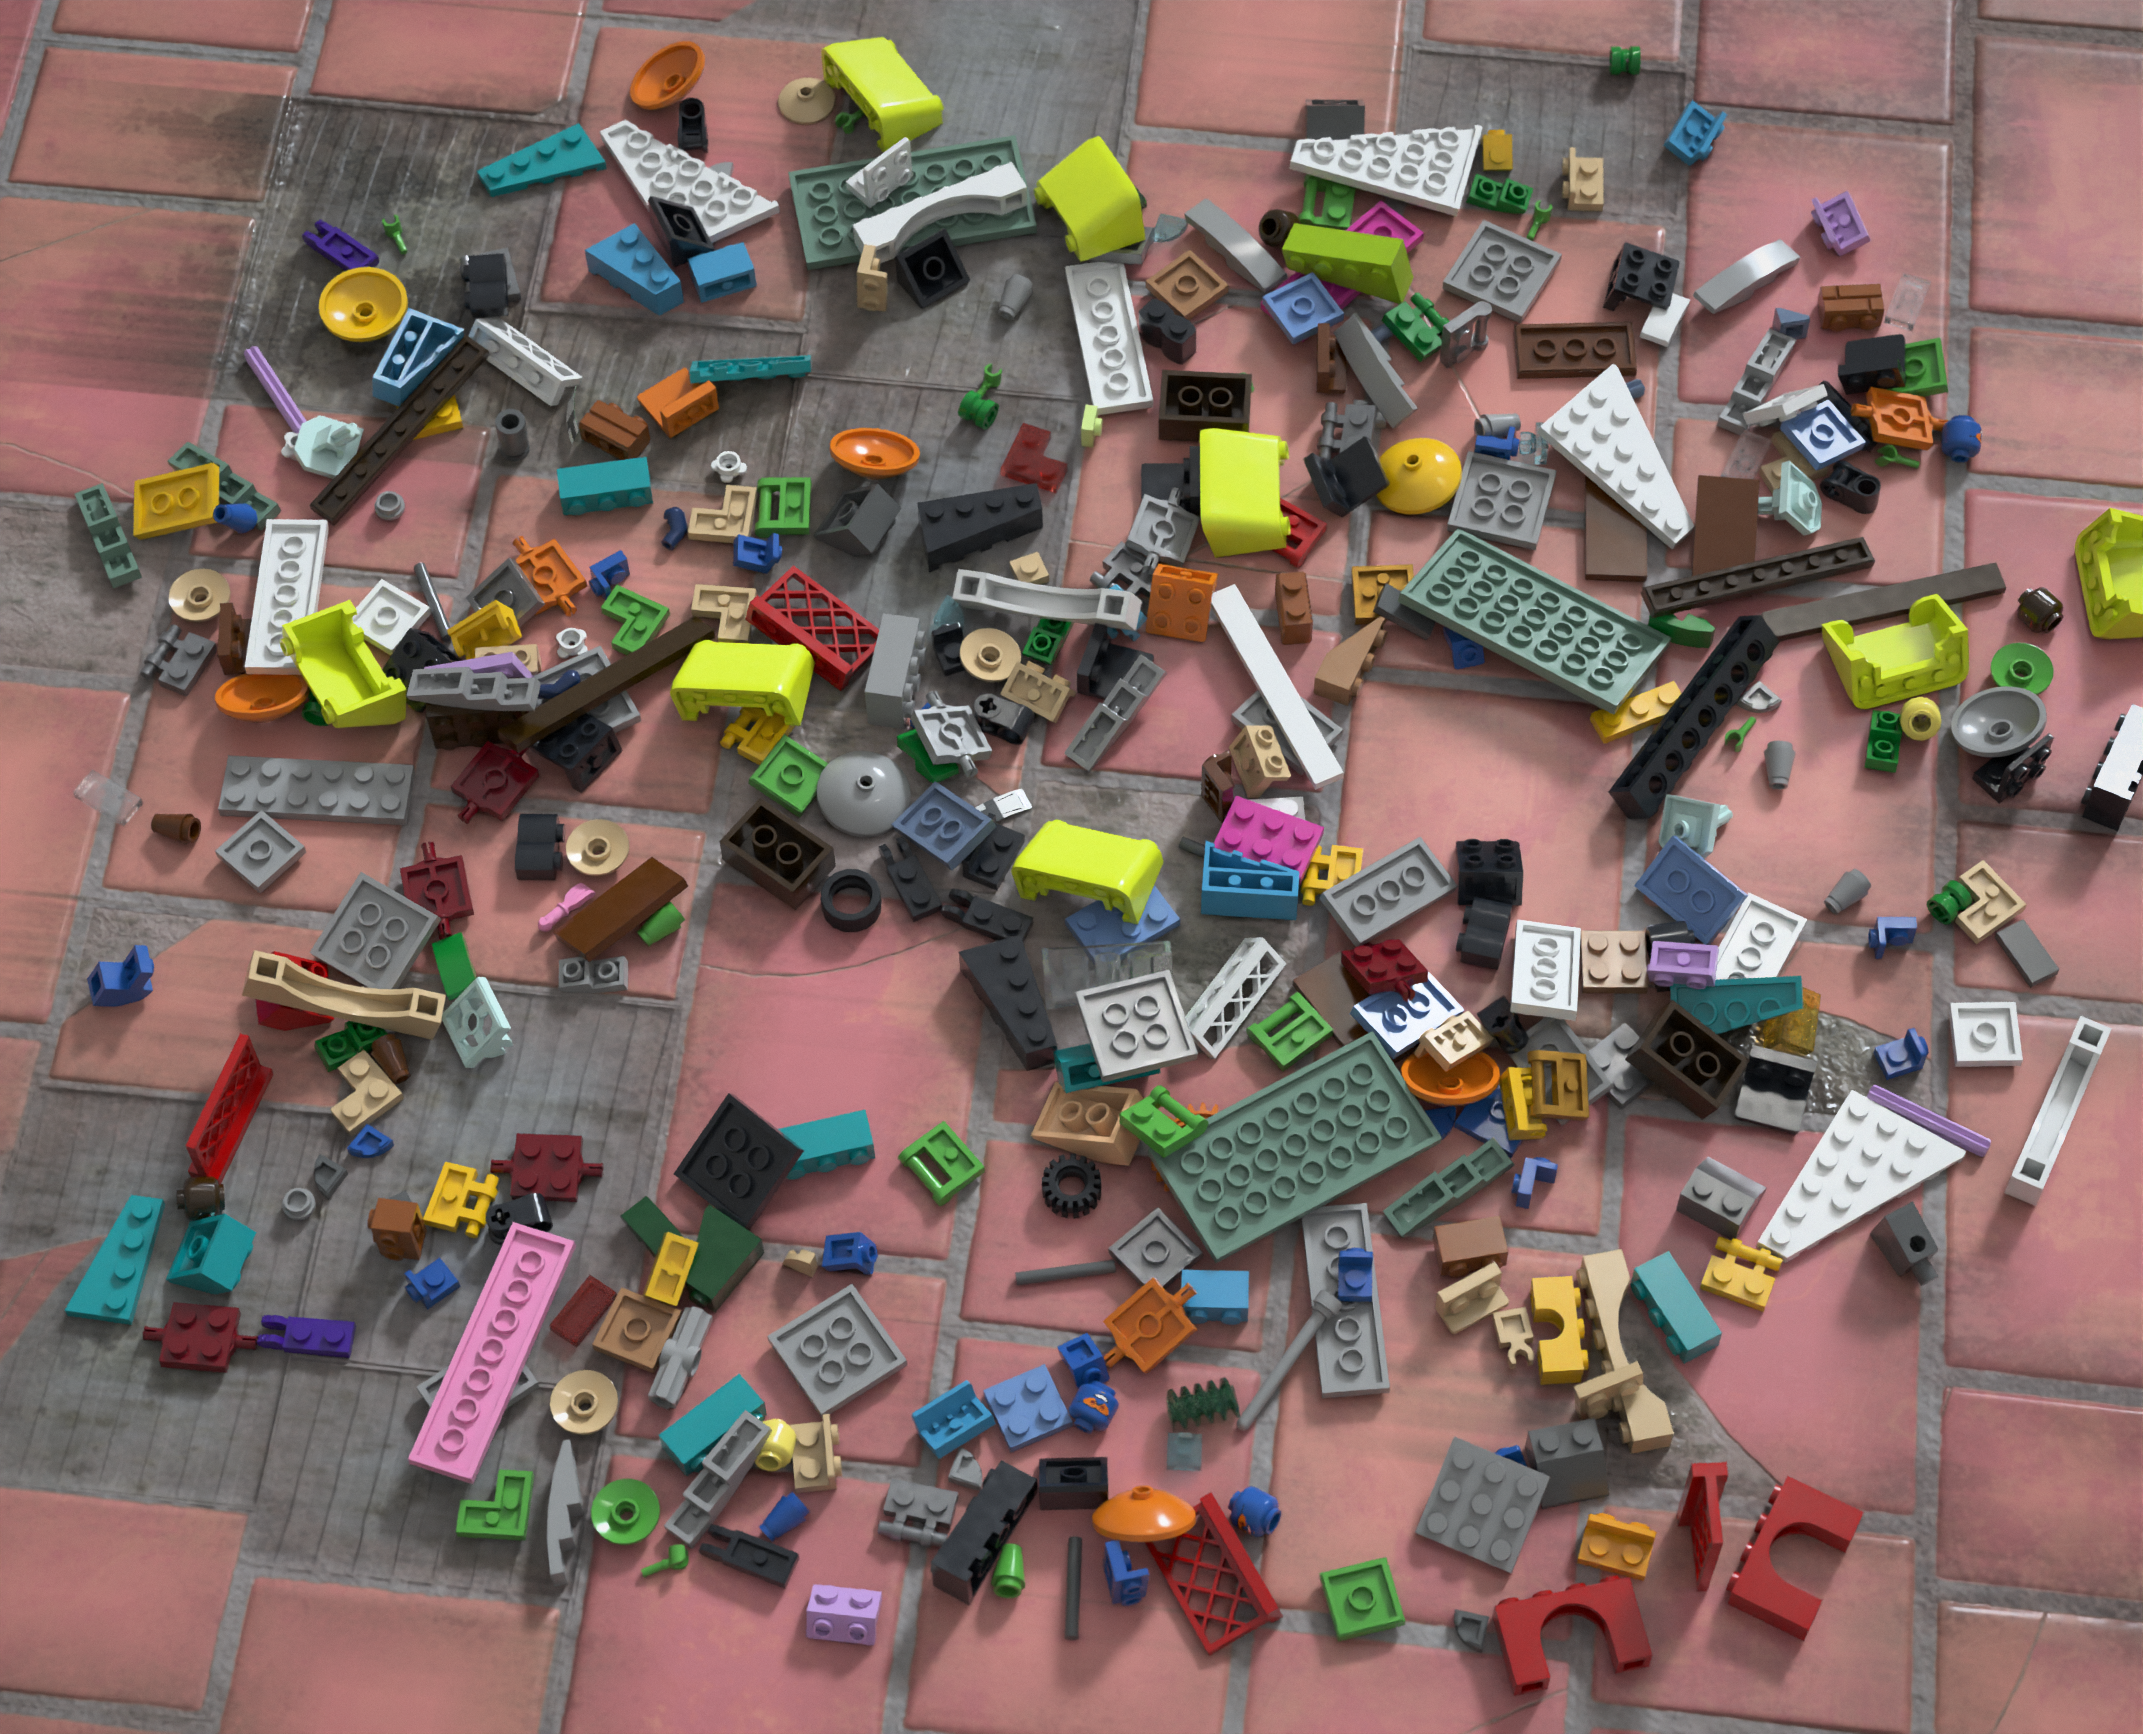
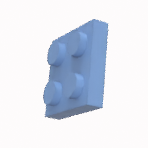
[1262,272,1344,345]
[1780,400,1865,471]
[983,1364,1073,1453]

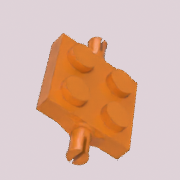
[1851,387,1949,451]
[513,536,587,617]
[1103,1278,1197,1374]

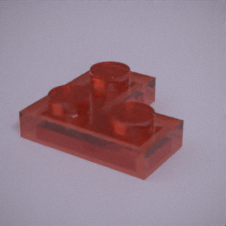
[1000,423,1068,494]

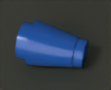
[213,503,257,533]
[759,1492,810,1542]

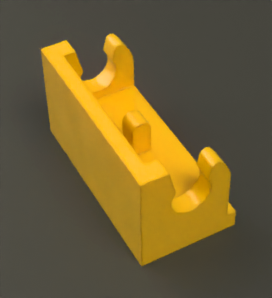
[447,600,522,660]
[1499,1067,1547,1140]
[642,1232,699,1306]

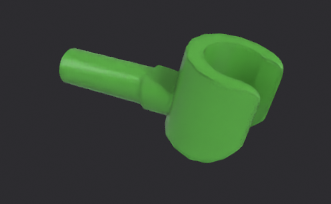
[835,109,865,134]
[1526,200,1552,241]
[382,215,408,255]
[977,363,1002,397]
[1875,445,1920,469]
[1725,717,1756,752]
[641,1544,688,1577]

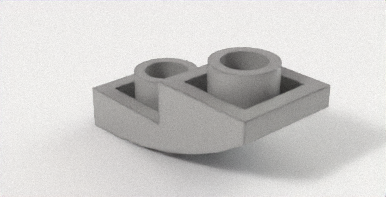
[558,956,628,993]

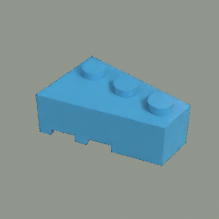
[585,223,684,316]
[373,308,464,407]
[1201,841,1300,920]

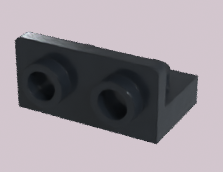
[961,813,1025,891]

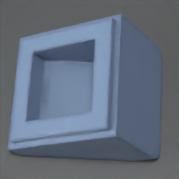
[1772,308,1810,339]

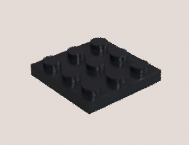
[674,1093,804,1231]

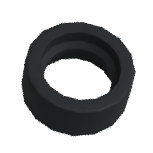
[820,869,882,932]

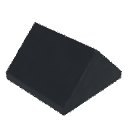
[648,196,715,268]
[895,228,971,309]
[1039,1457,1108,1510]

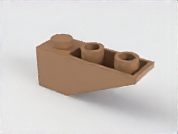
[1314,616,1388,706]

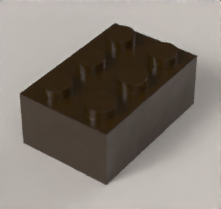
[1159,370,1252,442]
[426,677,528,750]
[719,798,836,910]
[1625,1000,1750,1120]

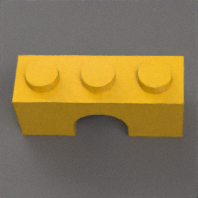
[1529,1276,1588,1385]

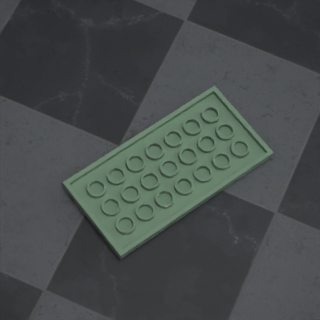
[788,135,1037,270]
[1398,528,1672,715]
[1147,1031,1442,1264]

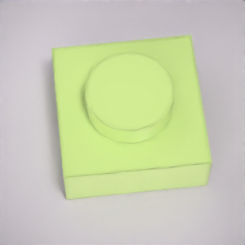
[1081,405,1103,448]

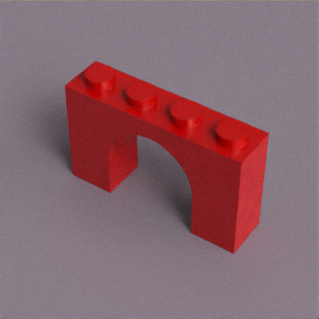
[1726,1476,1864,1641]
[1492,1576,1653,1696]

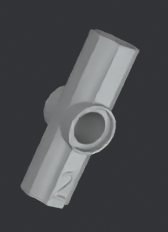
[648,1306,713,1409]

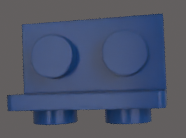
[1103,1540,1149,1606]

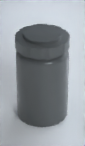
[495,409,530,462]

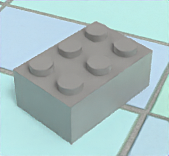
[865,613,927,729]

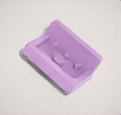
[1811,190,1871,257]
[1647,941,1719,989]
[806,1584,882,1645]

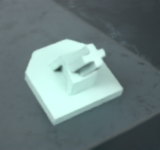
[293,415,364,479]
[1758,461,1822,536]
[1659,794,1733,859]

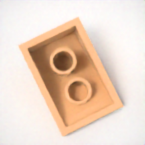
[1031,1082,1144,1166]

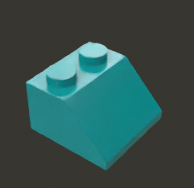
[166,1214,256,1295]

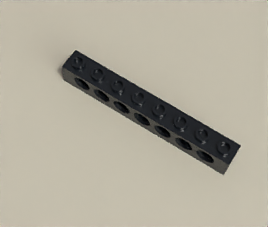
[1608,615,1780,819]

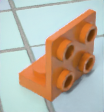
[637,368,719,438]
[1145,564,1218,642]

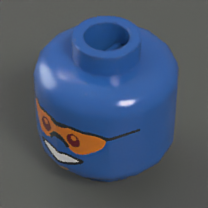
[1941,415,1982,462]
[1069,1381,1119,1434]
[1228,1486,1282,1538]

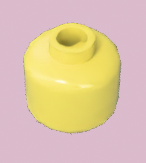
[1899,697,1942,741]
[755,1419,797,1471]

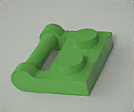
[1298,174,1356,231]
[755,477,812,538]
[1246,992,1333,1072]
[1119,1085,1208,1158]
[898,1121,985,1206]

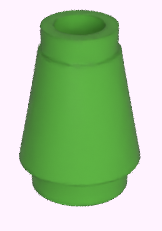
[637,901,685,946]
[991,1544,1025,1598]

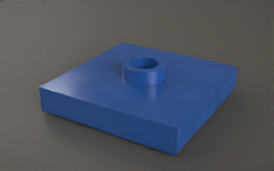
[1454,1084,1523,1158]

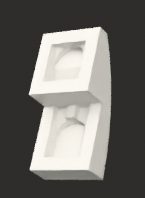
[1640,294,1690,347]

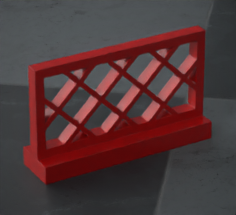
[745,565,879,691]
[186,1033,274,1184]
[1676,1462,1728,1592]
[1145,1492,1283,1656]

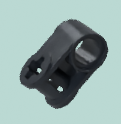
[678,97,709,152]
[1820,460,1881,514]
[974,693,1035,745]
[1477,995,1529,1054]
[486,1193,553,1245]

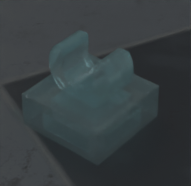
[1519,422,1548,465]
[1167,1432,1202,1471]

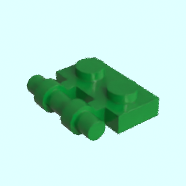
[1381,292,1449,362]

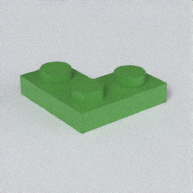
[601,585,670,655]
[456,1469,534,1541]

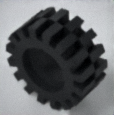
[1042,1153,1102,1219]

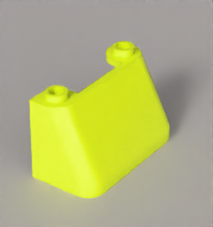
[821,37,944,153]
[1033,136,1146,262]
[1200,428,1291,558]
[2075,508,2143,639]
[1822,594,1969,709]
[279,600,406,728]
[670,640,815,726]
[1011,820,1164,925]

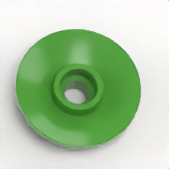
[1990,643,2054,695]
[591,1479,660,1545]

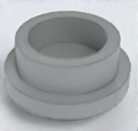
[374,491,405,520]
[282,1188,316,1220]

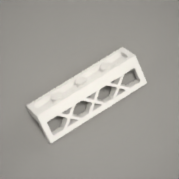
[469,317,583,406]
[1185,937,1286,1059]

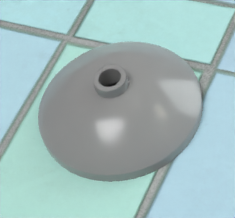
[1951,686,2047,758]
[816,751,911,837]

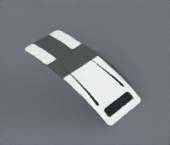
[567,387,579,444]
[975,789,1032,822]

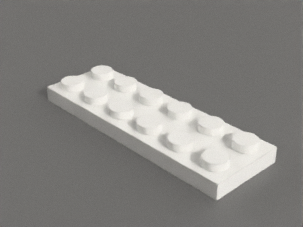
[1065,261,1153,415]
[245,519,329,675]

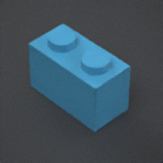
[688,242,757,303]
[1181,1270,1249,1325]

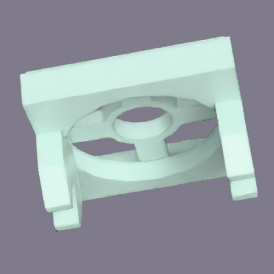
[442,977,513,1068]

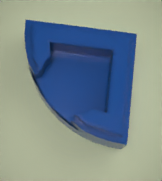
[1425,1106,1456,1140]
[347,1124,394,1158]

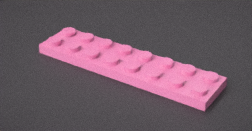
[408,1222,576,1484]

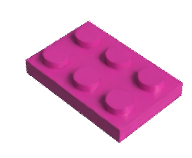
[1214,796,1324,885]

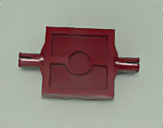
[450,741,540,824]
[400,841,474,940]
[1341,939,1428,1002]
[490,1133,604,1202]
[143,1302,258,1373]

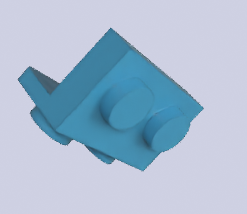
[1663,100,1727,166]
[911,1380,996,1459]

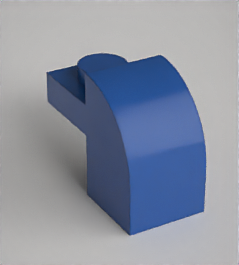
[87,945,154,1007]

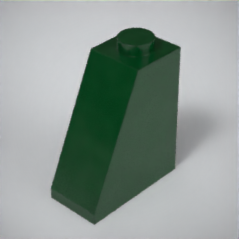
[686,1204,764,1312]

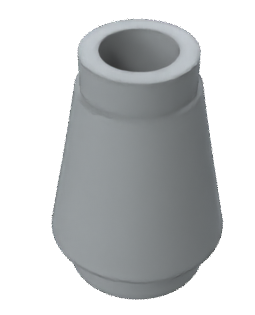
[998,274,1033,320]
[1474,413,1521,439]
[1764,741,1796,790]
[1824,869,1871,915]

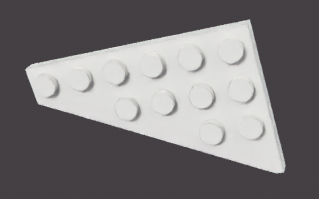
[600,120,780,243]
[1289,125,1483,216]
[1537,364,1695,550]
[1756,1090,1966,1263]

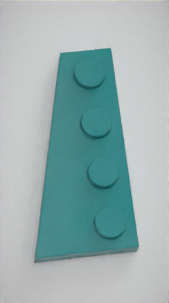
[477,123,607,197]
[689,355,812,383]
[1670,976,1804,1035]
[64,1195,166,1325]

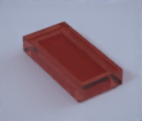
[549,1275,617,1347]

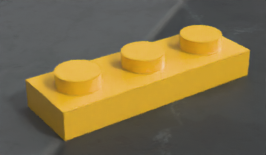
[1590,681,1681,744]

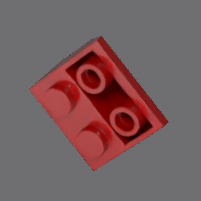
[255,951,334,1031]

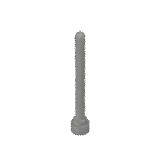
[1237,1290,1343,1431]

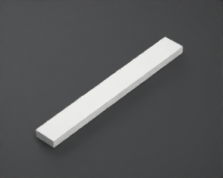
[1211,584,1344,790]

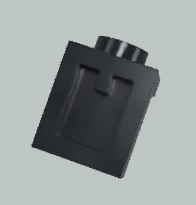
[931,623,965,677]

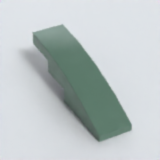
[167,442,281,531]
[75,483,142,588]
[1383,1137,1515,1238]

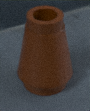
[151,814,201,844]
[371,1034,411,1084]

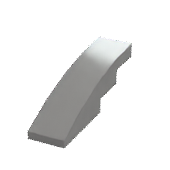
[1184,198,1287,293]
[1693,239,1800,314]
[1334,313,1418,429]
[1717,328,1797,437]
[1064,654,1167,772]
[406,667,541,711]
[664,1410,772,1549]
[547,1439,584,1587]

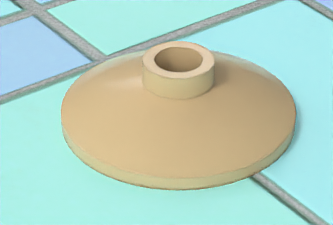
[778,78,835,125]
[169,569,231,622]
[960,628,1021,682]
[566,819,629,876]
[550,1370,618,1435]

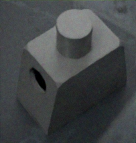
[1869,1201,1938,1286]

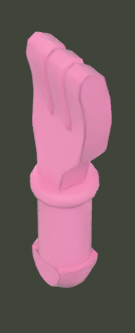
[538,883,596,932]

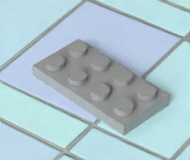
[1319,837,1458,947]

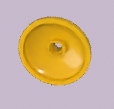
[319,267,408,342]
[1376,438,1462,514]

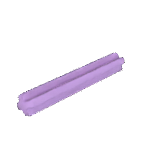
[244,346,306,434]
[1867,1085,1991,1157]

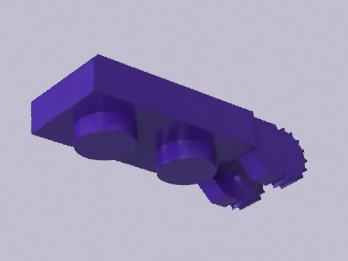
[302,219,380,271]
[257,1315,356,1358]

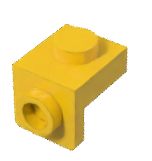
[1481,130,1513,171]

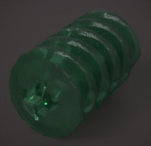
[1166,1377,1240,1432]

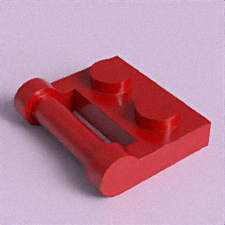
[1272,498,1327,568]

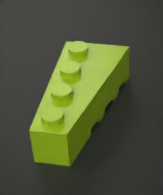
[1282,223,1414,304]

